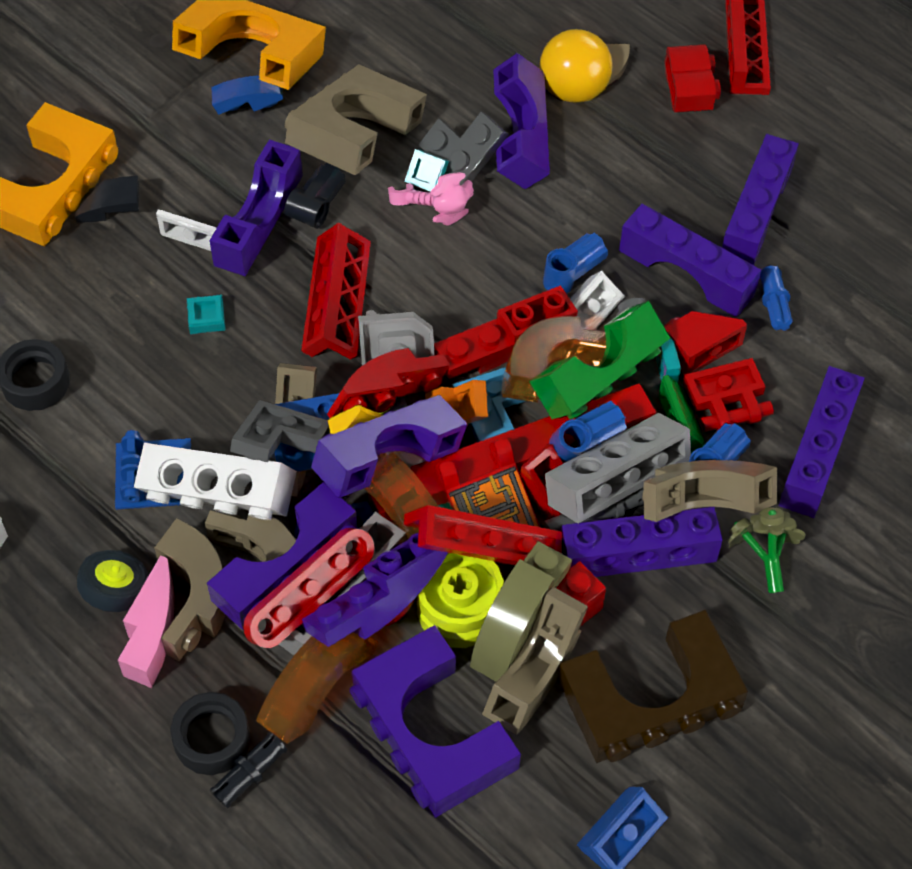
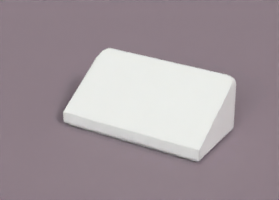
[156,209,216,251]
[560,271,625,343]

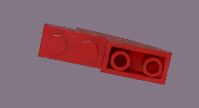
[434,285,578,379]
[327,348,450,418]

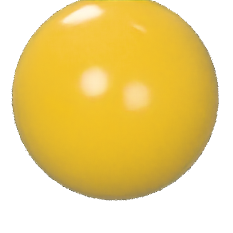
[539,29,613,102]

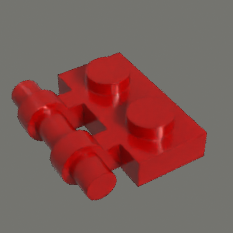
[683,358,774,432]

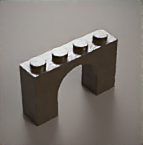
[558,610,748,764]

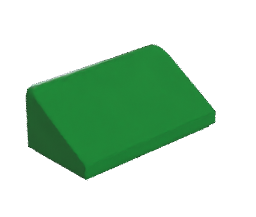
[658,375,706,454]

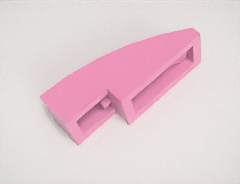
[118,556,175,688]

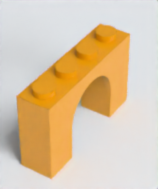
[172,0,326,90]
[0,102,118,247]

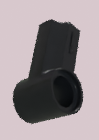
[284,162,346,229]

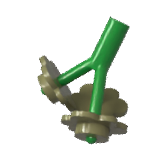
[727,507,806,593]

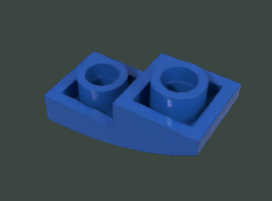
[212,76,283,115]

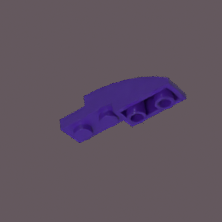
[302,532,448,647]

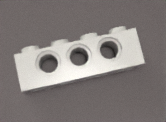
[134,443,297,520]

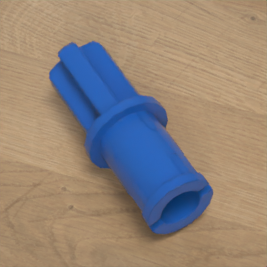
[759,266,793,331]

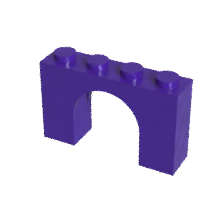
[349,625,521,818]

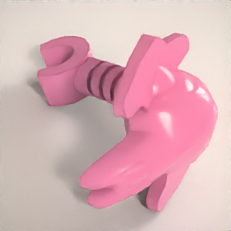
[388,172,474,226]

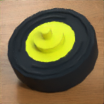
[77,550,148,612]

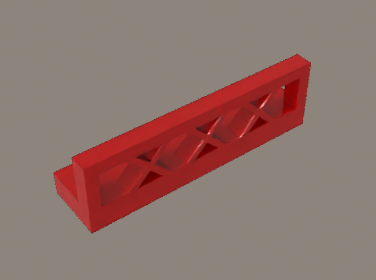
[725,0,771,95]
[301,222,371,360]
[404,505,562,565]

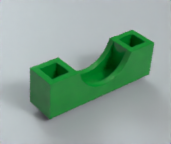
[529,301,670,419]

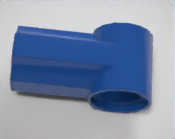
[543,233,608,293]
[549,401,627,462]
[689,423,751,462]

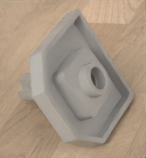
[358,310,434,366]

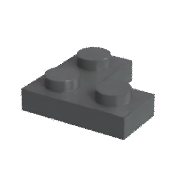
[418,112,509,185]
[230,400,330,462]

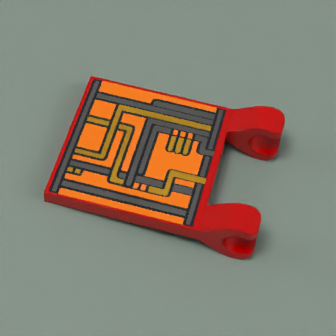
[434,438,540,527]

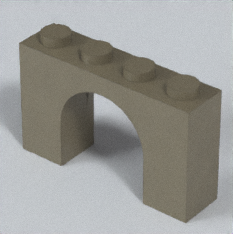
[285,64,427,175]

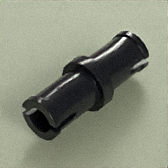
[209,731,288,809]

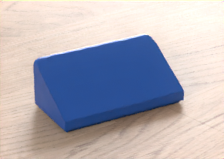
[577,787,668,869]

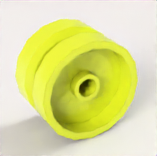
[417,553,504,648]

